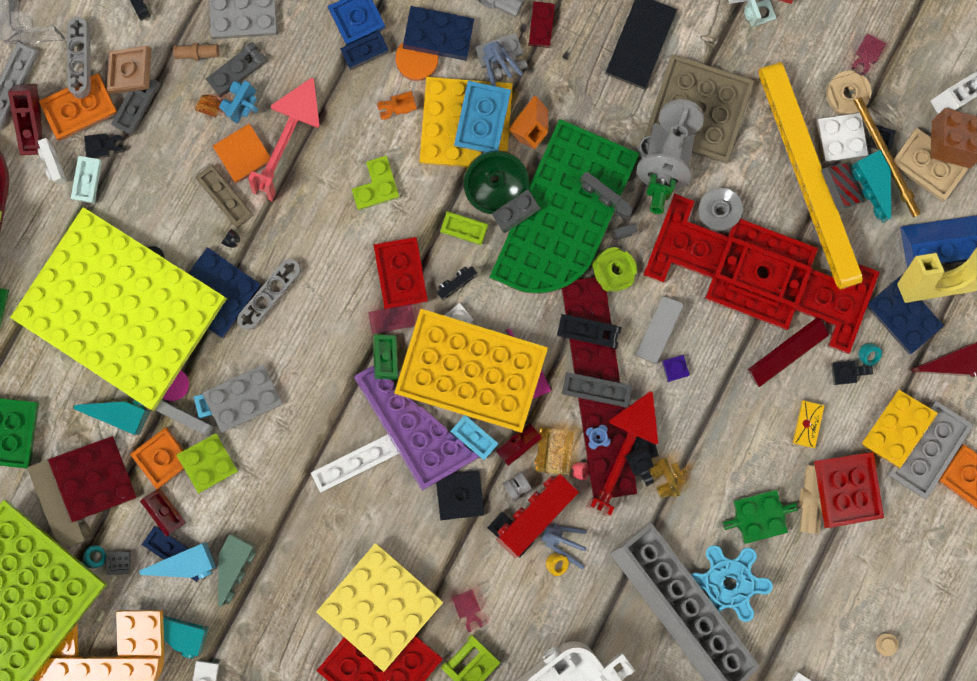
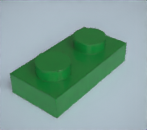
[373,335,398,380]

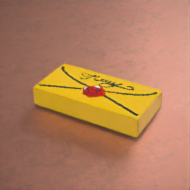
[792,400,825,449]

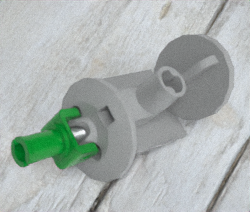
[636,99,704,215]

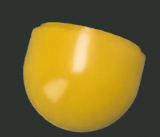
[545,553,569,576]

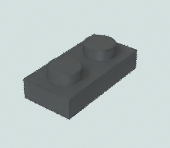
[492,189,541,233]

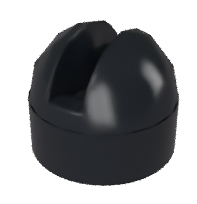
[221,229,240,248]

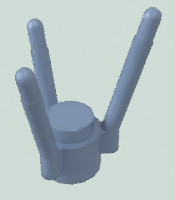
[482,41,523,86]
[541,523,587,569]

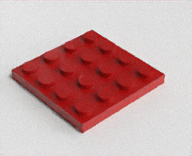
[316,635,443,681]

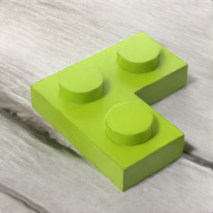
[351,155,400,211]

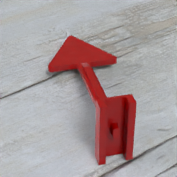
[586,391,658,516]

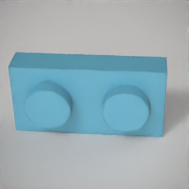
[450,415,498,460]

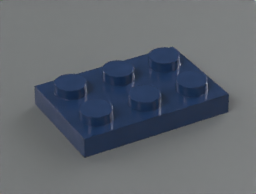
[403,6,474,61]
[867,276,944,355]

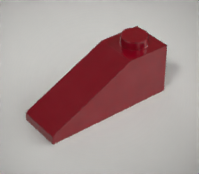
[8,84,42,156]
[911,342,977,378]

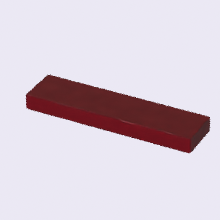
[747,317,829,387]

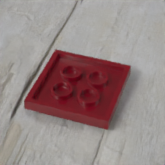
[47,436,137,523]

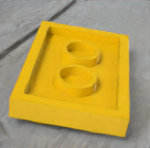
[861,390,938,469]

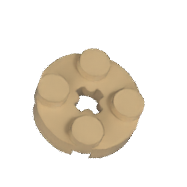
[826,71,872,115]

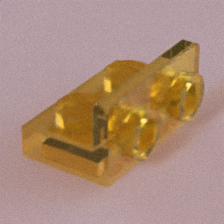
[535,428,574,475]

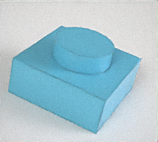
[194,395,213,419]

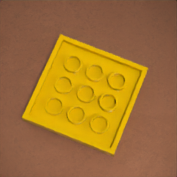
[419,77,513,168]

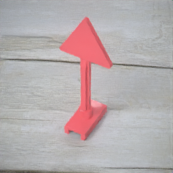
[248,78,320,201]

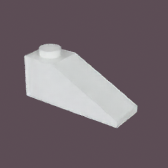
[930,71,977,114]

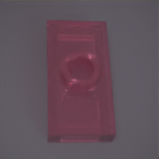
[368,304,415,334]

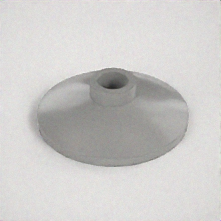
[699,188,743,231]

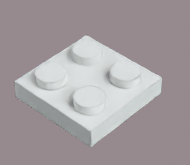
[816,113,868,163]

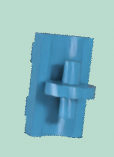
[219,81,259,124]

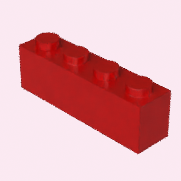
[495,474,579,558]

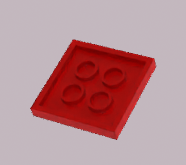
[814,452,884,528]

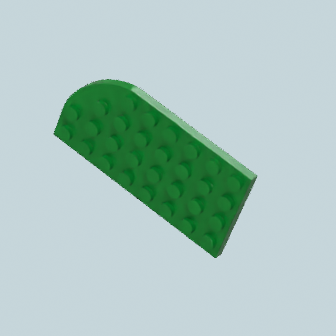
[489,119,640,294]

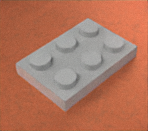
[209,0,277,40]
[202,365,282,434]

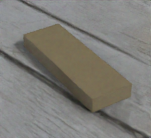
[195,164,254,229]

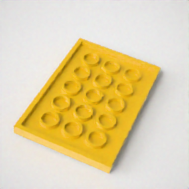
[394,308,548,433]

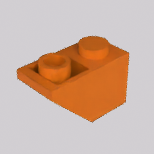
[508,96,548,149]

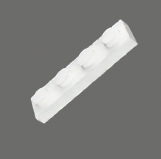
[311,434,399,493]

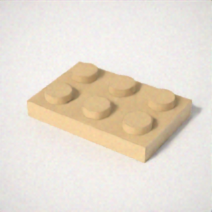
[893,128,969,202]

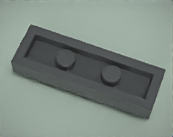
[562,372,632,408]

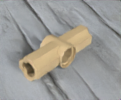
[799,465,822,534]

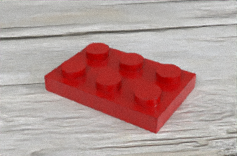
[373,237,428,310]

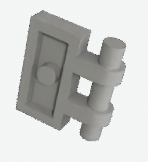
[475,33,528,81]

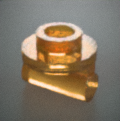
[195,94,221,118]

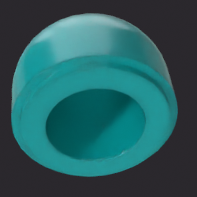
[858,343,882,366]
[82,545,106,569]

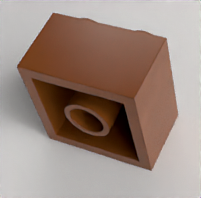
[930,108,977,169]

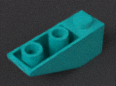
[851,150,891,223]

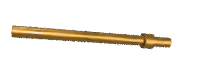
[853,97,921,217]

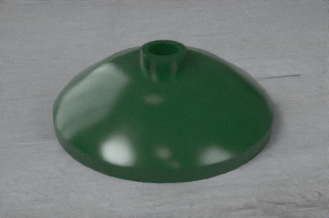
[463,150,529,214]

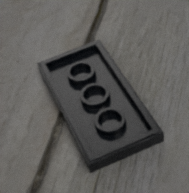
[605,0,677,90]

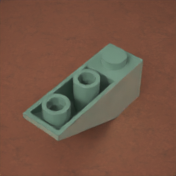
[218,533,257,607]

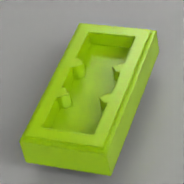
[440,211,488,246]

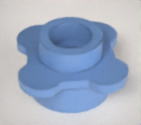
[586,425,610,449]

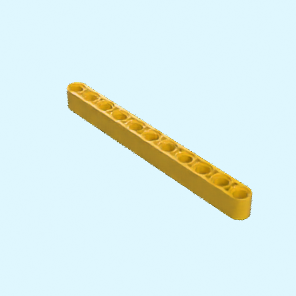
[758,62,862,290]

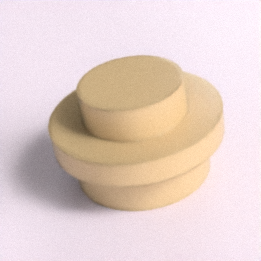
[875,633,898,656]

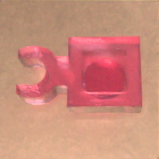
[851,33,886,75]
[452,589,483,632]

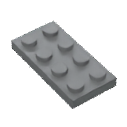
[887,401,973,499]

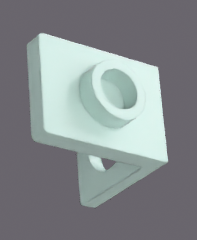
[744,0,776,27]

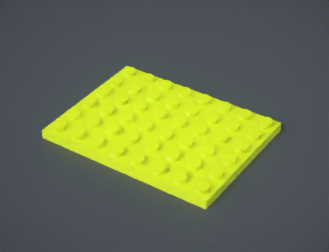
[10,207,227,411]

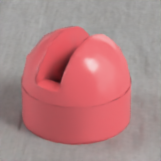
[571,462,589,480]

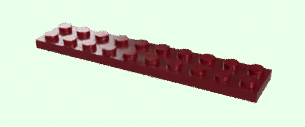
[561,277,638,499]

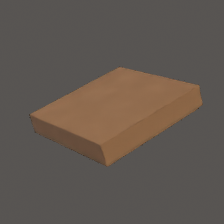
[107,45,152,94]

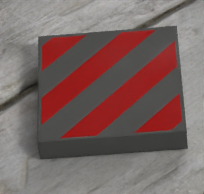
[821,162,864,211]

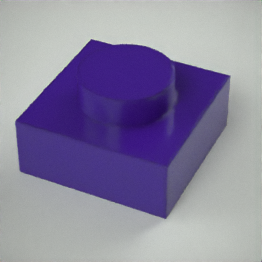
[661,355,690,382]

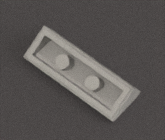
[636,296,684,364]

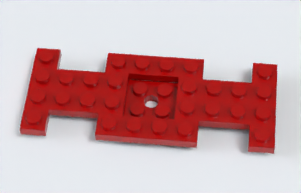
[643,193,880,354]

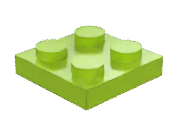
[176,433,238,494]

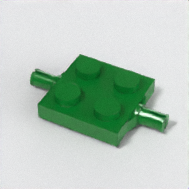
[722,489,798,544]

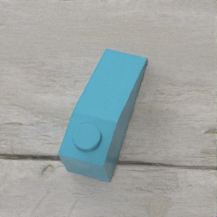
[139,542,216,579]

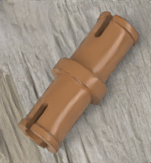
[173,43,220,61]

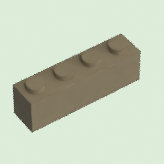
[27,457,91,549]

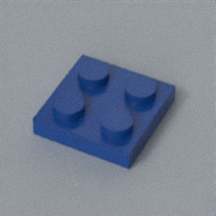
[327,0,386,46]

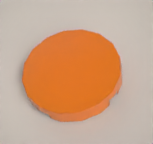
[395,43,438,81]

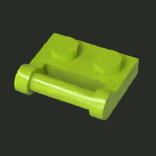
[441,634,501,681]

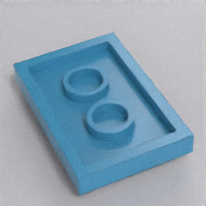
[454,81,511,153]

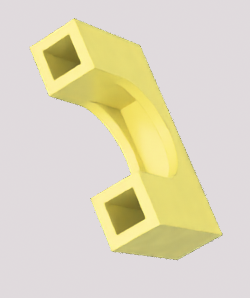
[897,248,977,303]

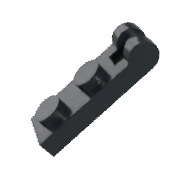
[557,314,622,349]

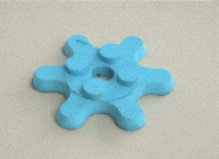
[691,545,773,622]

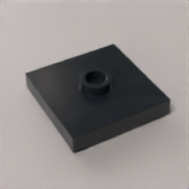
[436,471,484,521]

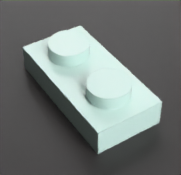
[71,156,102,204]

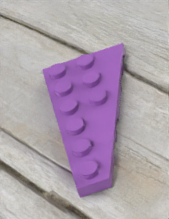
[354,366,479,491]

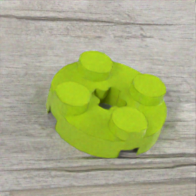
[592,247,637,292]

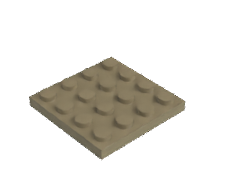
[644,54,754,164]

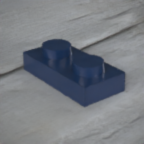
[340,31,389,70]

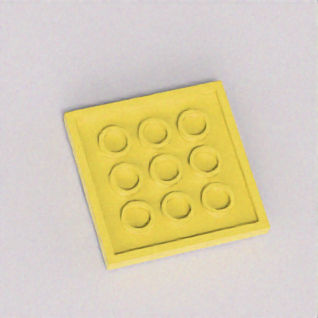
[316,543,443,672]

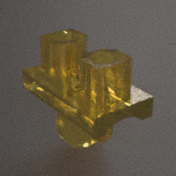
[649,457,688,498]

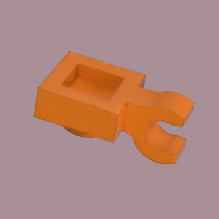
[377,91,417,120]

